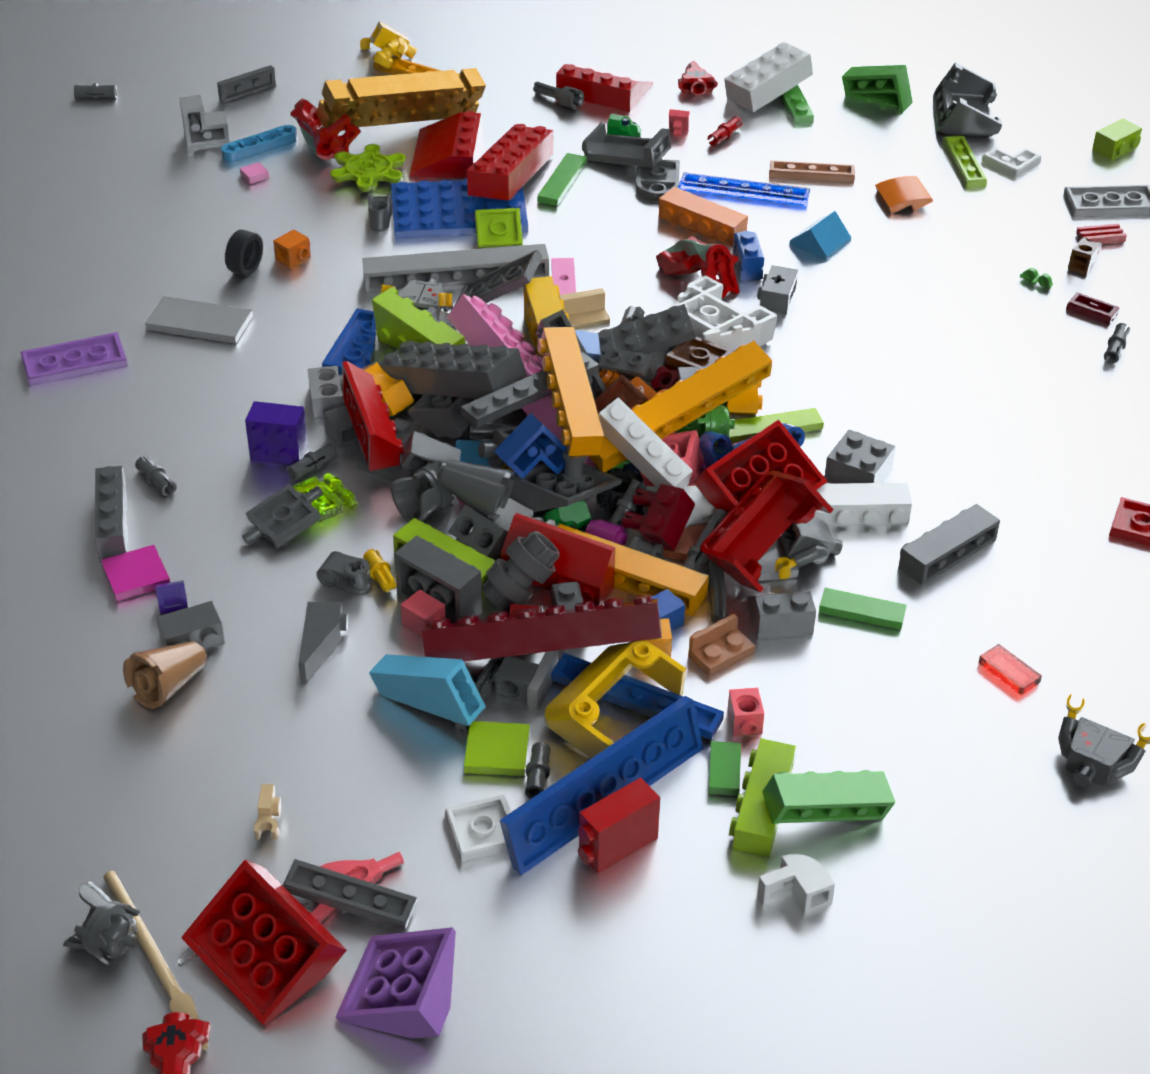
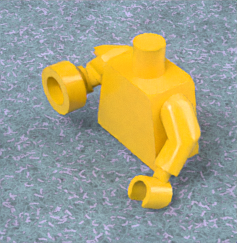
[360,21,417,69]

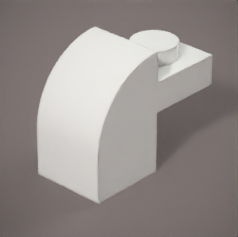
[757,854,836,914]

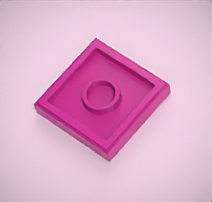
[101,545,170,601]

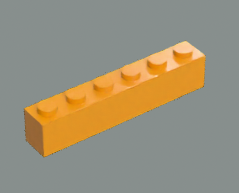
[538,327,604,456]
[557,524,709,616]

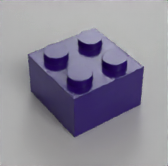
[245,401,308,465]

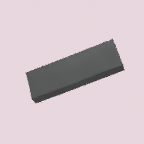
[217,65,276,103]

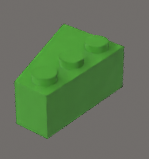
[841,64,913,113]

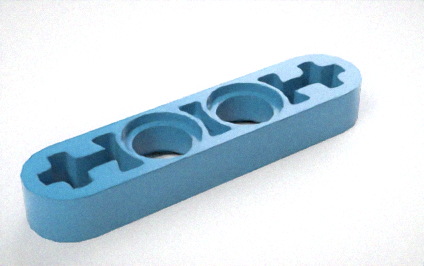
[221,125,298,162]

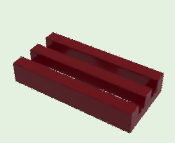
[1066,292,1120,325]

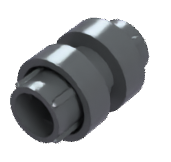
[482,531,559,611]

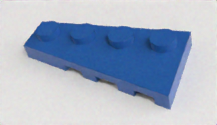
[322,308,377,375]

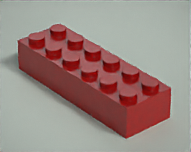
[467,124,554,201]

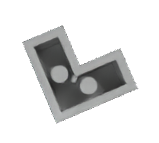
[179,95,230,147]

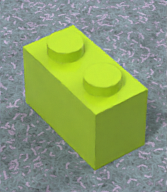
[1092,118,1143,160]

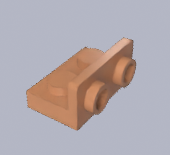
[688,614,755,677]

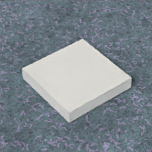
[445,794,511,863]

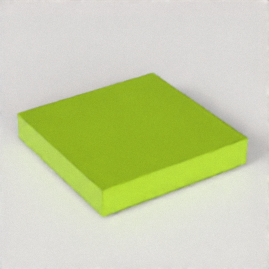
[475,208,523,249]
[464,721,530,776]

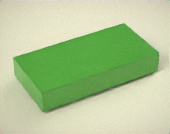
[708,741,741,796]

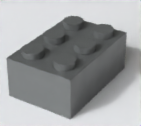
[394,535,482,623]

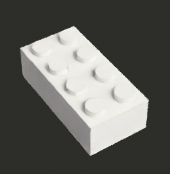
[723,41,814,112]

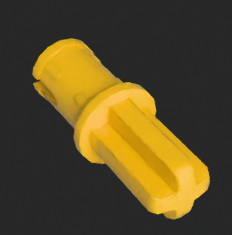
[363,549,396,592]

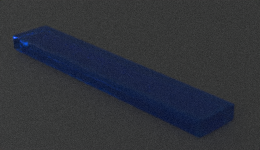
[679,172,811,206]

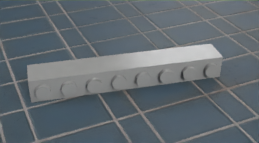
[362,244,549,293]

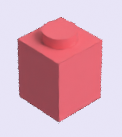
[400,590,446,637]

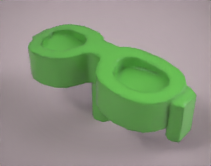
[1019,267,1054,290]

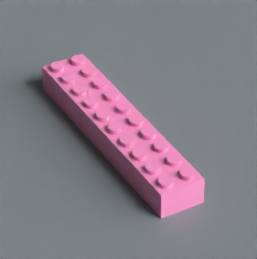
[447,294,596,467]

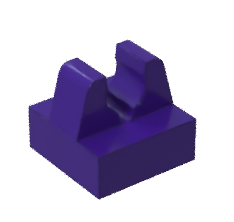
[155,580,188,615]

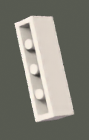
[598,397,693,489]

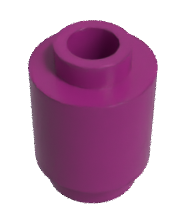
[585,519,628,546]

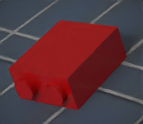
[578,778,661,873]

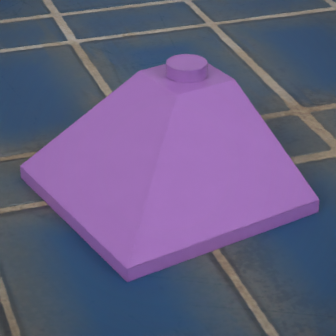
[336,927,456,1038]

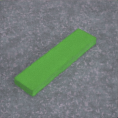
[537,153,587,206]

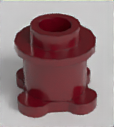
[651,366,678,391]

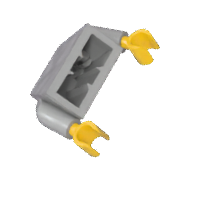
[380,277,453,312]

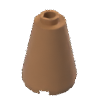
[123,641,207,709]

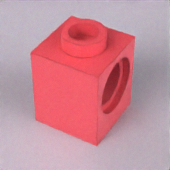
[727,687,765,736]

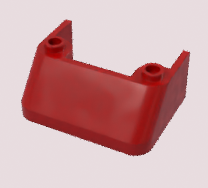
[700,470,834,593]

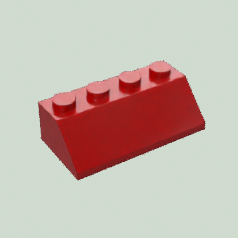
[342,361,404,471]
[501,513,615,606]

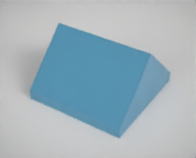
[789,210,852,260]

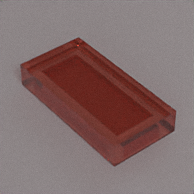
[978,643,1043,695]

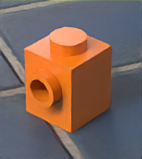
[273,229,311,268]

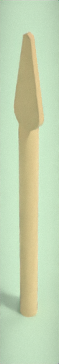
[103,871,209,1050]

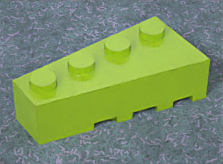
[372,287,466,349]

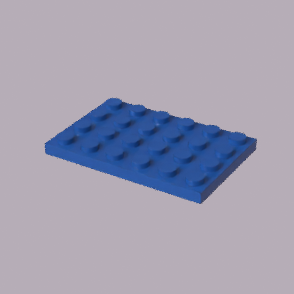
[391,179,529,239]

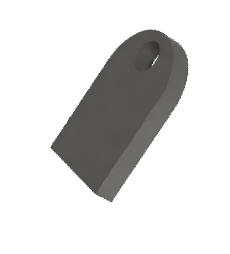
[636,159,680,201]

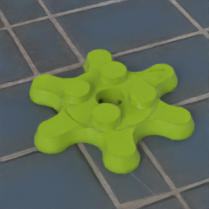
[330,144,406,192]

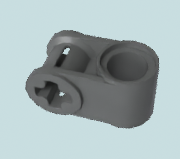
[368,194,392,230]
[316,551,372,595]

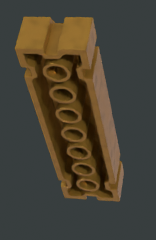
[316,68,486,129]

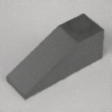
[298,602,348,684]

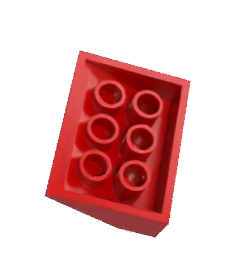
[556,64,654,112]
[410,111,482,179]
[693,419,828,513]
[181,860,347,1025]

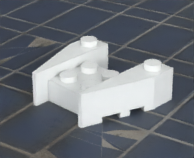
[665,276,777,351]

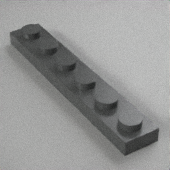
[461,353,599,428]

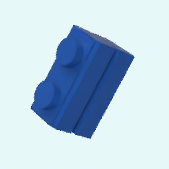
[733,231,765,281]

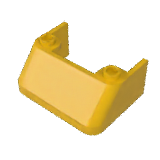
[545,641,687,759]

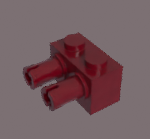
[622,484,696,551]

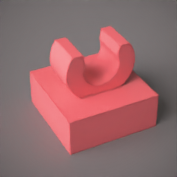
[668,109,690,136]

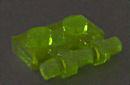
[292,473,359,523]

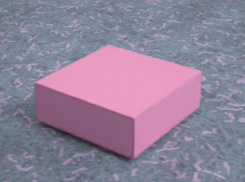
[240,162,269,184]

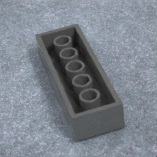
[378,341,527,399]

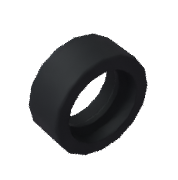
[225,229,263,276]

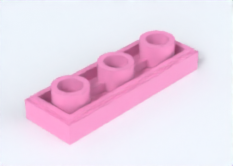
[551,258,576,295]

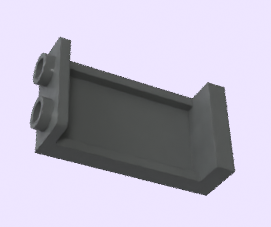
[582,123,671,168]

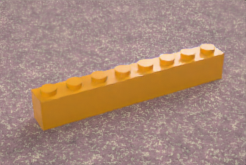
[588,340,773,472]

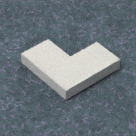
[982,147,1042,178]

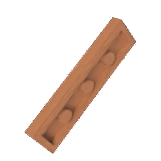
[769,160,855,183]

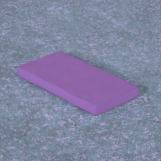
[20,332,128,386]

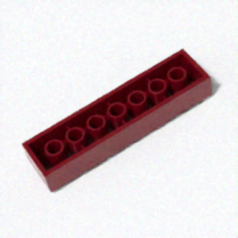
[422,594,662,662]

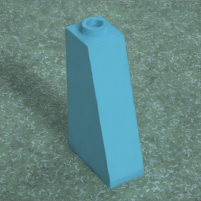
[369,654,486,726]

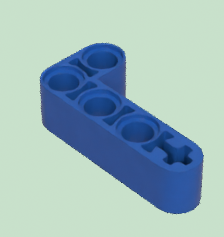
[699,423,805,468]

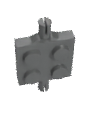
[242,484,323,548]

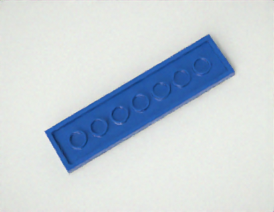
[499,696,703,876]

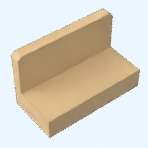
[560,288,610,329]

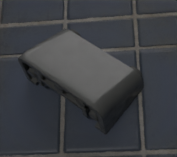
[932,62,1003,137]

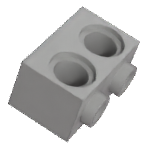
[308,366,345,419]

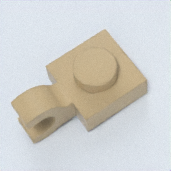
[254,784,281,840]

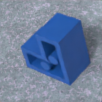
[494,413,567,479]

